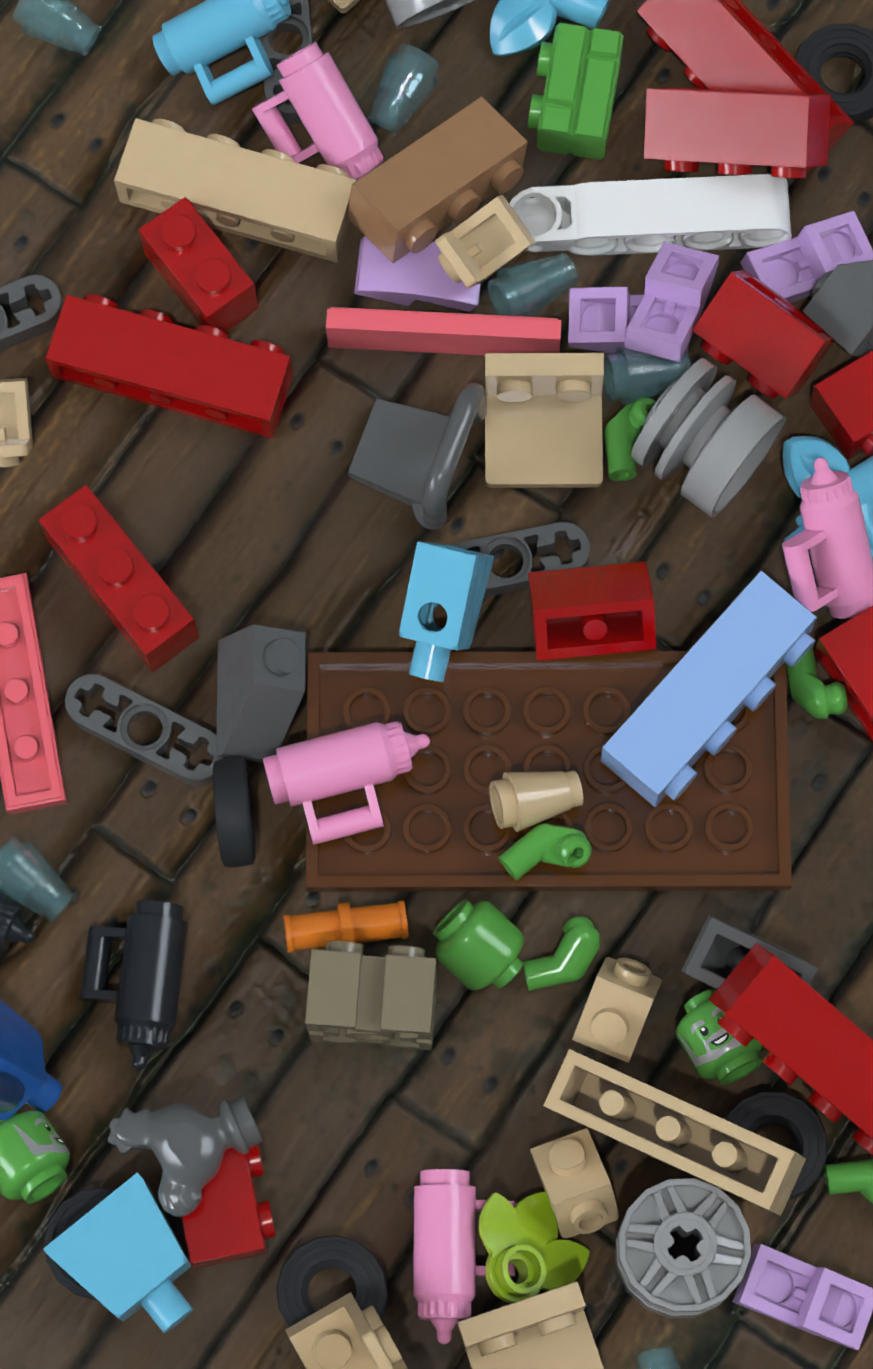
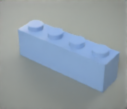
[600,571,817,807]

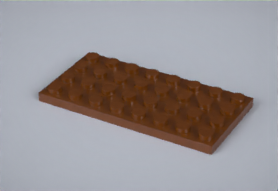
[306,651,792,892]

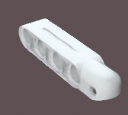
[509,174,792,256]

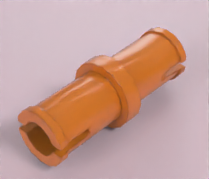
[283,900,408,953]

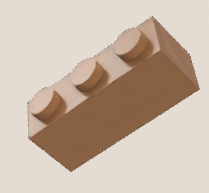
[347,97,528,263]

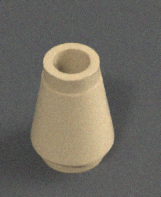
[489,770,583,832]

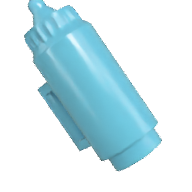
[152,0,291,106]

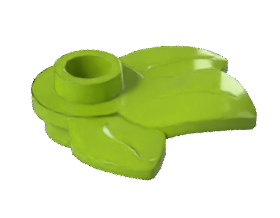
[479,1192,590,1304]

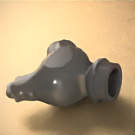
[108,1096,263,1217]

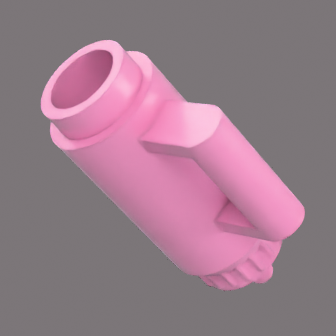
[252,42,384,181]
[782,458,873,619]
[263,721,430,845]
[413,1169,516,1344]

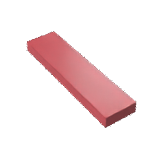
[326,307,561,355]
[0,573,68,815]

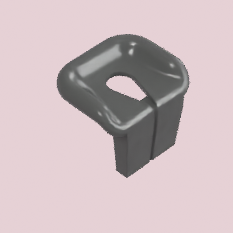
[348,383,487,530]

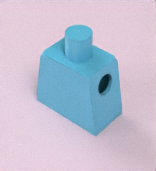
[399,542,494,682]
[43,1172,194,1334]

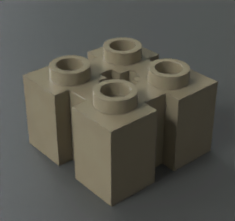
[305,941,438,1050]

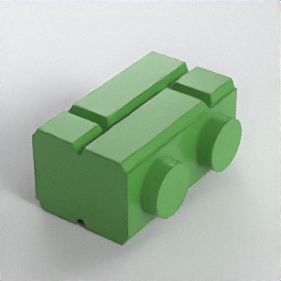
[528,23,624,160]

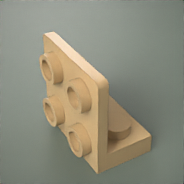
[485,353,604,488]
[457,1281,604,1369]
[285,1292,408,1369]

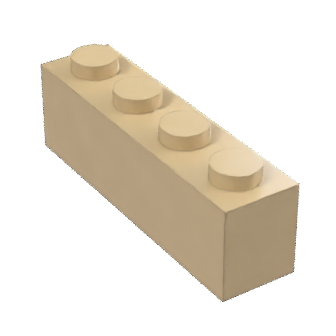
[114,118,356,263]
[543,1049,806,1216]

